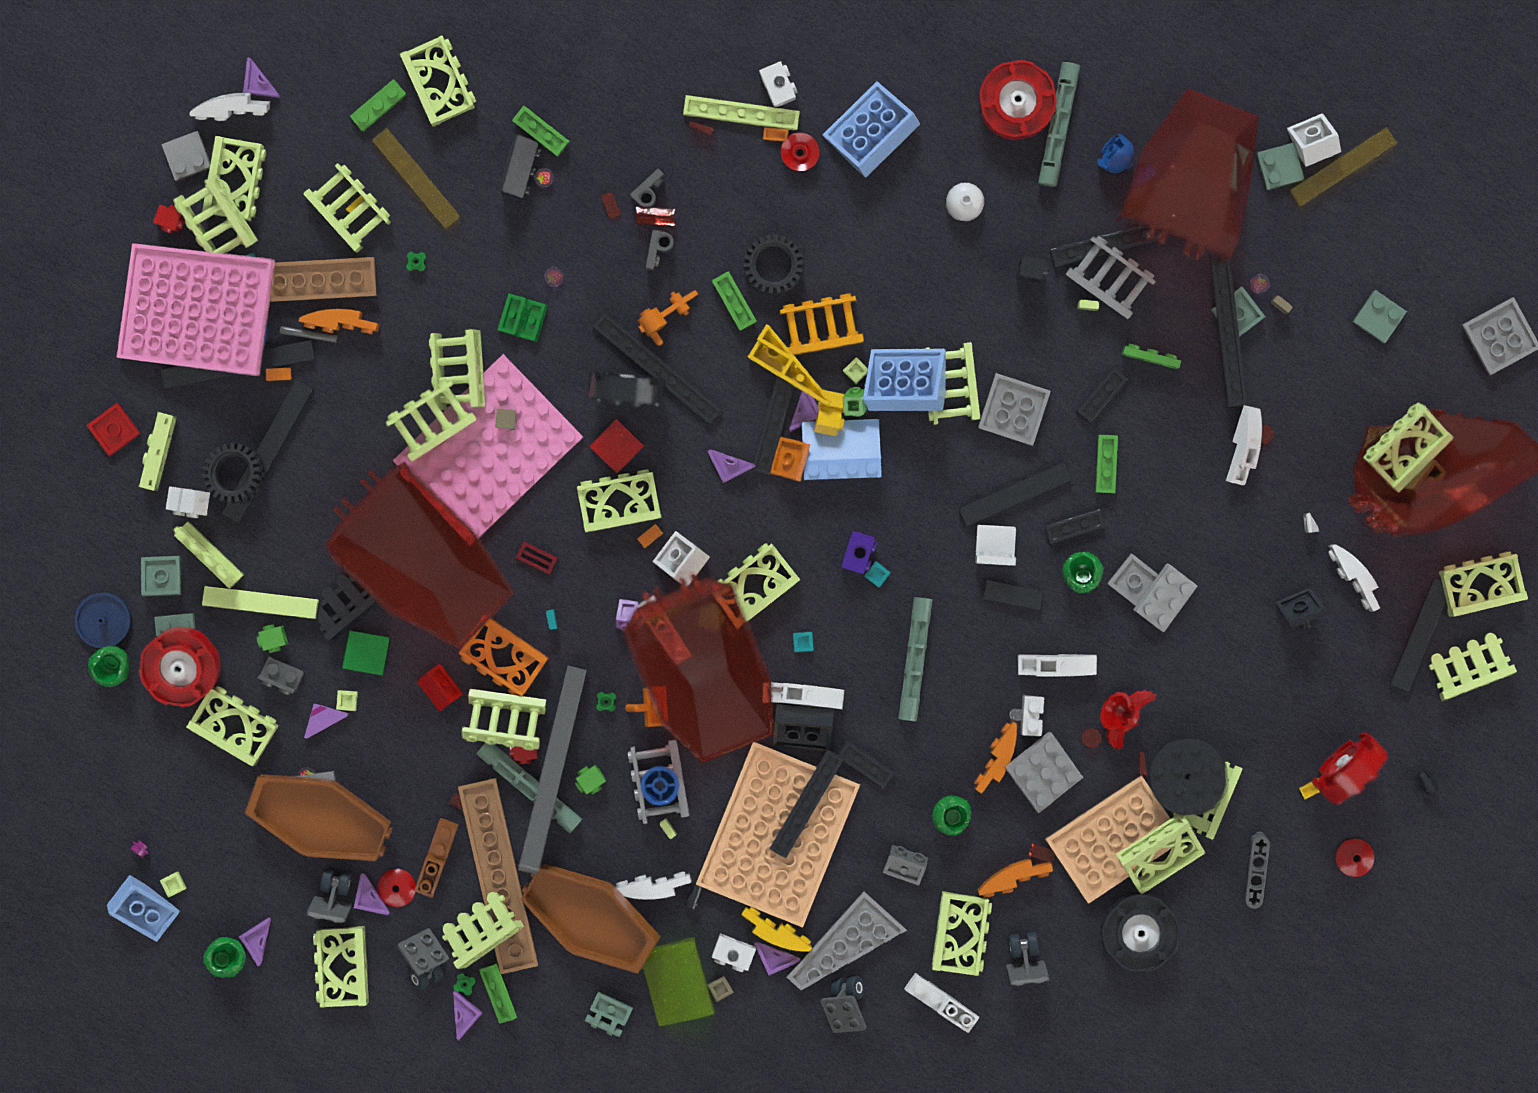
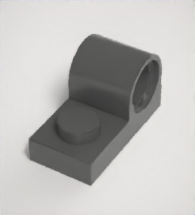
[630,169,664,209]
[646,230,674,271]

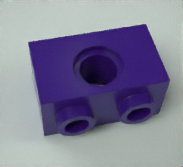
[841,531,877,574]

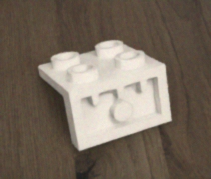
[975,525,1016,565]

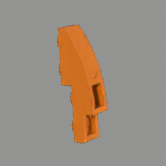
[299,309,379,334]
[974,721,1017,793]
[978,859,1053,898]

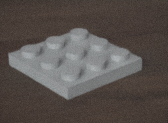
[1462,297,1538,375]
[978,373,1051,446]
[1005,732,1083,813]

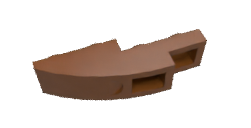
[414,818,459,898]

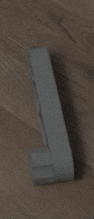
[1245,832,1270,909]

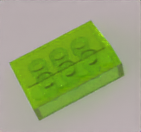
[643,937,715,1026]

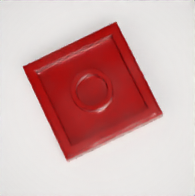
[86,403,141,456]

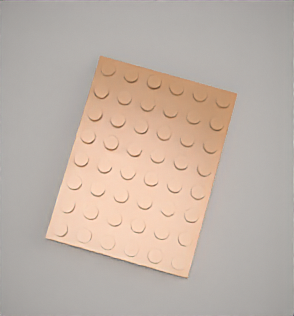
[696,741,860,927]

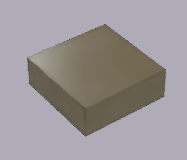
[1270,296,1293,314]
[495,409,516,429]
[708,975,734,1002]

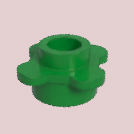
[406,252,426,271]
[596,692,616,712]
[454,973,476,995]

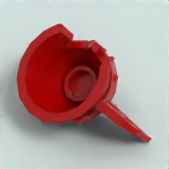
[1100,690,1156,750]

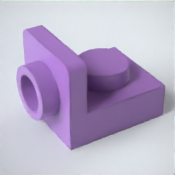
[616,599,639,631]

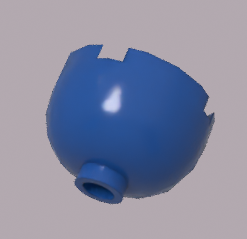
[1098,134,1135,173]
[641,766,679,805]

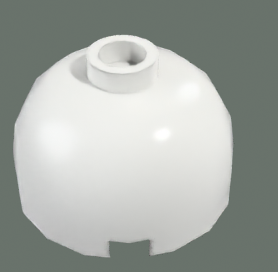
[946,183,984,221]

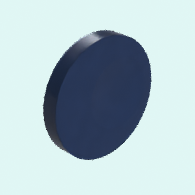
[74,593,132,648]

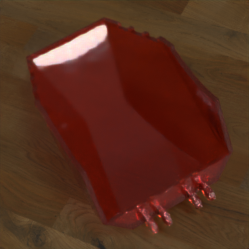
[1116,88,1259,263]
[1348,409,1538,537]
[325,462,514,649]
[623,573,774,763]

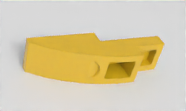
[742,906,812,952]

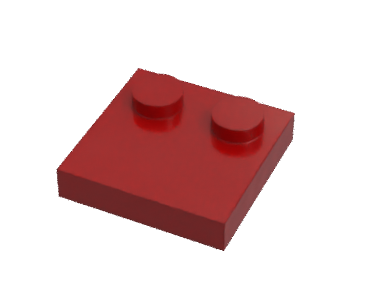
[590,419,644,473]

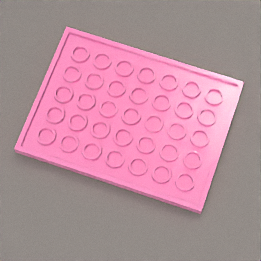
[117,243,275,376]
[393,354,583,543]

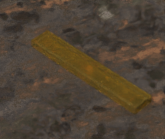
[1290,127,1397,207]
[372,128,460,229]

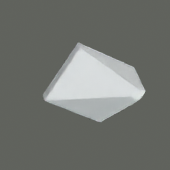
[1303,513,1319,533]

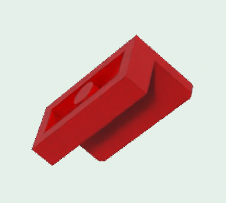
[417,664,463,711]

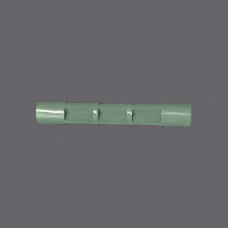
[1038,62,1081,187]
[898,597,933,721]
[477,743,582,833]

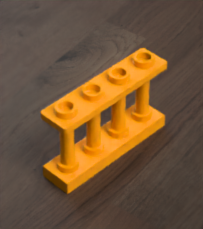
[780,294,864,355]

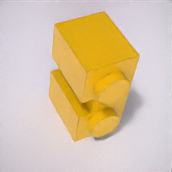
[814,390,845,436]

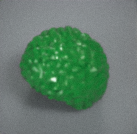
[1062,552,1104,593]
[88,646,130,687]
[932,796,971,835]
[203,937,246,978]

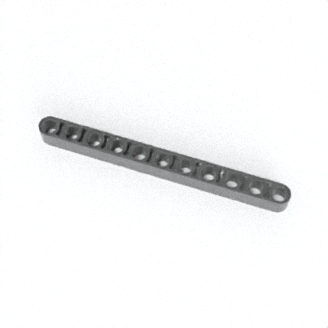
[518,666,587,874]

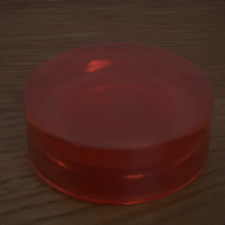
[1261,425,1274,444]
[1081,728,1101,748]

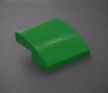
[498,293,548,342]
[342,630,389,675]

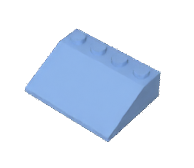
[823,82,920,178]
[863,349,946,411]
[802,419,881,480]

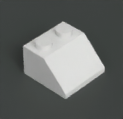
[1287,113,1341,166]
[653,531,710,587]

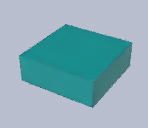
[864,561,890,588]
[546,609,558,630]
[793,632,814,652]

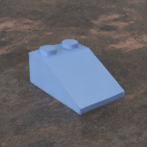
[107,875,180,942]

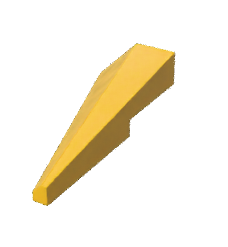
[748,324,831,407]

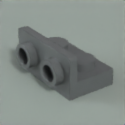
[258,656,305,695]
[883,845,928,886]

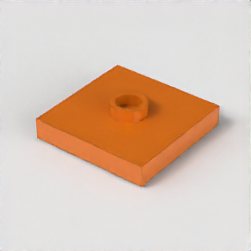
[770,437,811,481]

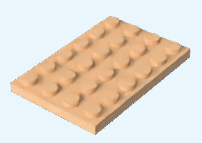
[1046,776,1182,904]

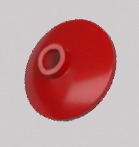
[781,133,819,171]
[1336,838,1374,877]
[378,869,416,907]

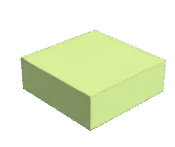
[1077,300,1099,311]
[843,357,868,384]
[336,690,358,711]
[660,818,677,839]
[160,872,186,898]

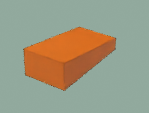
[763,127,789,142]
[266,368,292,381]
[637,524,663,548]

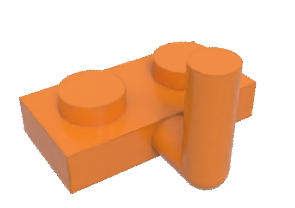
[625,687,666,727]

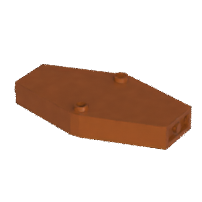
[245,774,393,861]
[521,863,660,973]

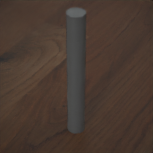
[280,326,338,343]

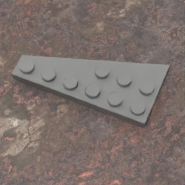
[787,891,907,990]

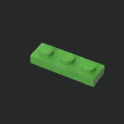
[350,79,407,131]
[512,106,569,157]
[712,271,757,331]
[1121,344,1181,369]
[1095,435,1118,493]
[479,964,517,1023]

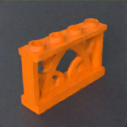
[459,615,549,697]

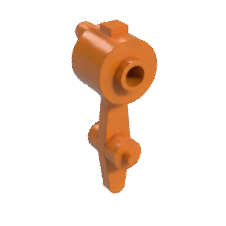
[637,290,698,346]

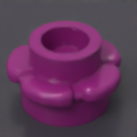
[130,841,148,858]

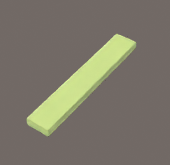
[683,95,800,131]
[202,586,319,619]

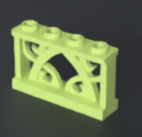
[400,36,476,127]
[202,136,266,221]
[1363,403,1453,493]
[577,470,661,532]
[712,543,800,627]
[1439,551,1528,617]
[187,686,279,767]
[1116,814,1205,894]
[932,891,992,976]
[313,926,369,1007]

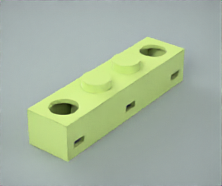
[139,412,177,491]

